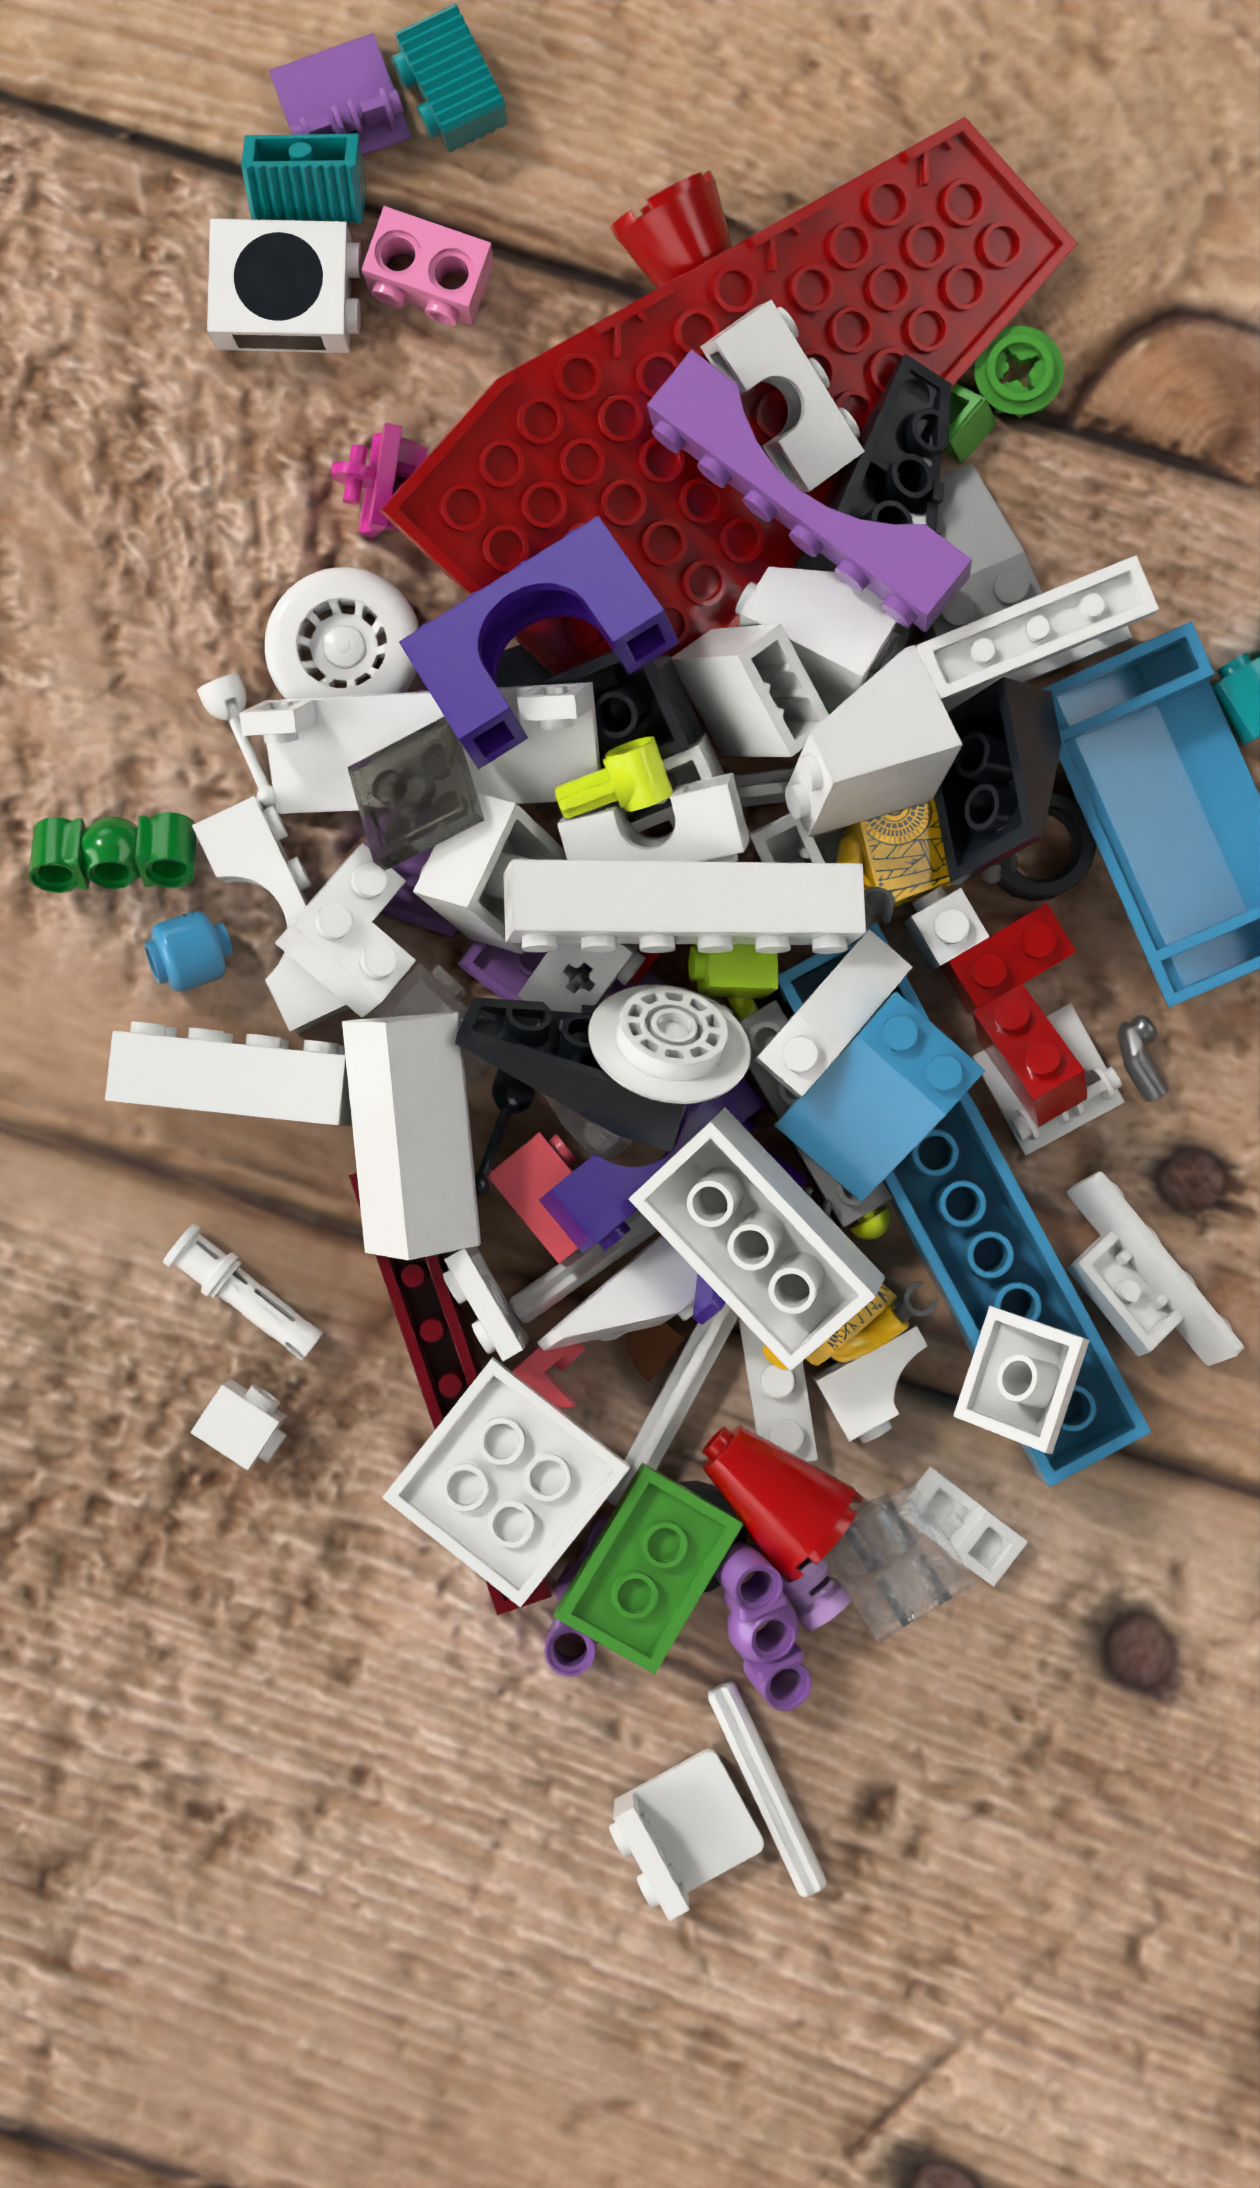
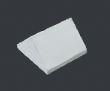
[953,1306,1090,1454]

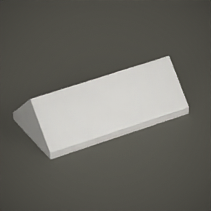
[342,1012,481,1260]

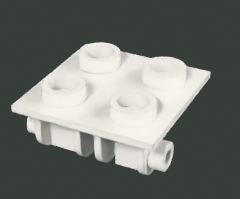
[972,1003,1125,1156]

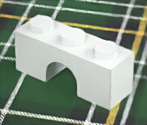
[700,300,865,492]
[557,773,750,862]

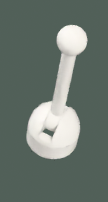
[197,673,276,808]

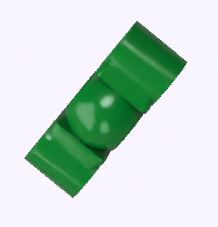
[29,812,197,893]

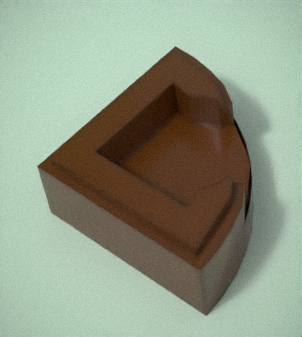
[629,1322,685,1382]

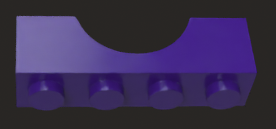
[539,1078,765,1253]

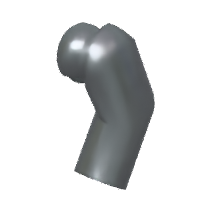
[1117,1015,1169,1102]

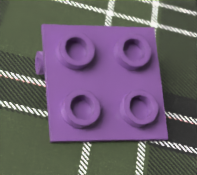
[269,33,412,157]

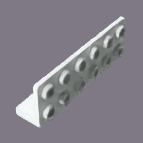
[239,682,601,814]

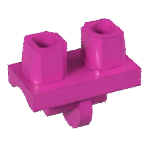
[330,422,428,538]

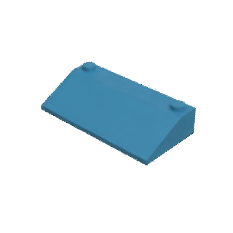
[1042,621,1260,1008]

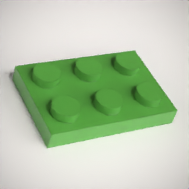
[553,1462,744,1675]

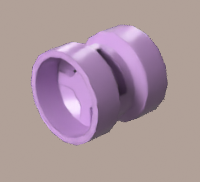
[782,1557,852,1631]

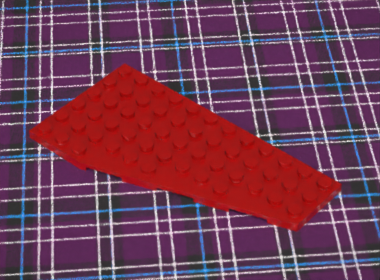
[379,117,1078,690]

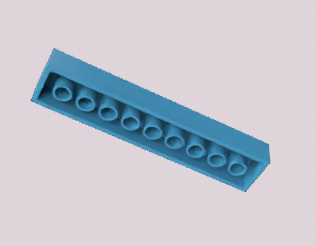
[776,922,1152,1487]

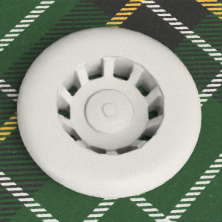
[264,567,419,699]
[588,984,751,1104]

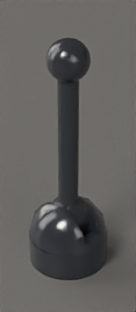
[475,1068,538,1197]

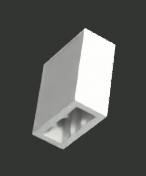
[672,623,829,757]

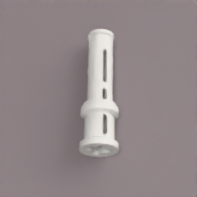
[163,1223,324,1361]

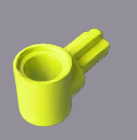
[554,736,673,818]

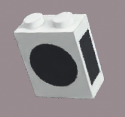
[207,219,362,353]

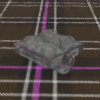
[825,1482,976,1643]

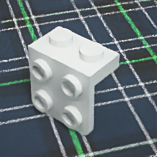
[609,1749,764,1921]

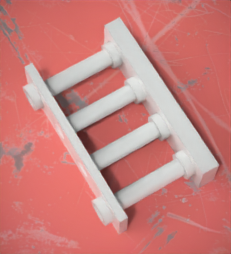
[916,555,1159,712]

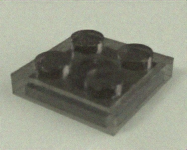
[347,716,485,871]

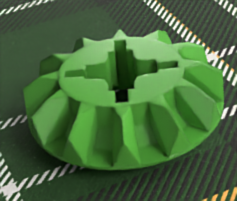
[972,326,1064,419]

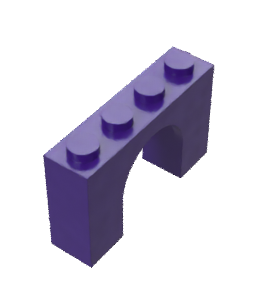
[399,516,679,770]

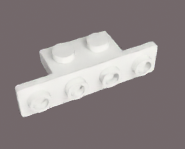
[1066,1171,1244,1366]

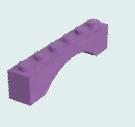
[647,349,972,632]

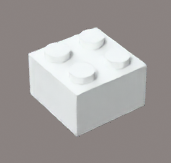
[413,789,567,954]

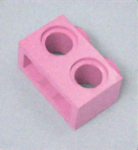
[361,206,494,326]

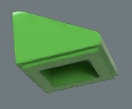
[943,383,996,463]

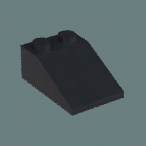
[530,648,704,810]
[934,677,1062,885]

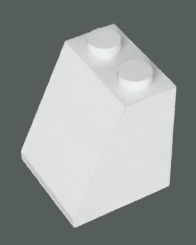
[735,567,914,712]
[785,645,962,838]

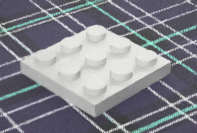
[382,1357,630,1608]

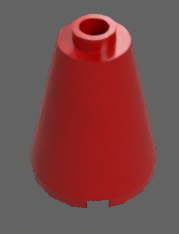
[611,170,732,289]
[702,1425,863,1583]

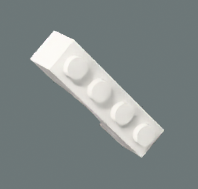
[192,796,351,1034]

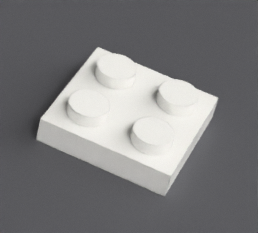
[443,1246,530,1361]

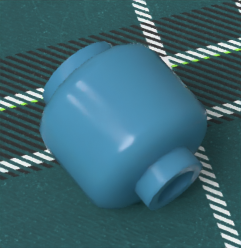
[144,911,233,992]

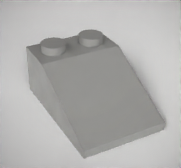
[918,463,1042,642]

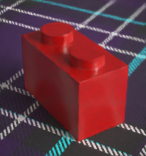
[940,903,1077,1014]
[973,983,1087,1128]

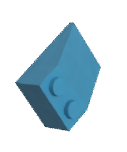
[774,991,985,1202]

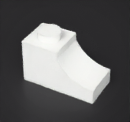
[812,1322,928,1443]

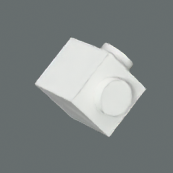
[904,886,990,971]
[190,1379,287,1470]

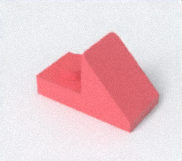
[511,1343,586,1408]

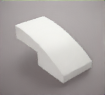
[896,1466,1028,1587]

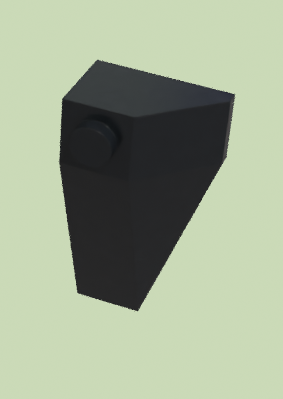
[794,354,952,572]
[455,997,687,1152]

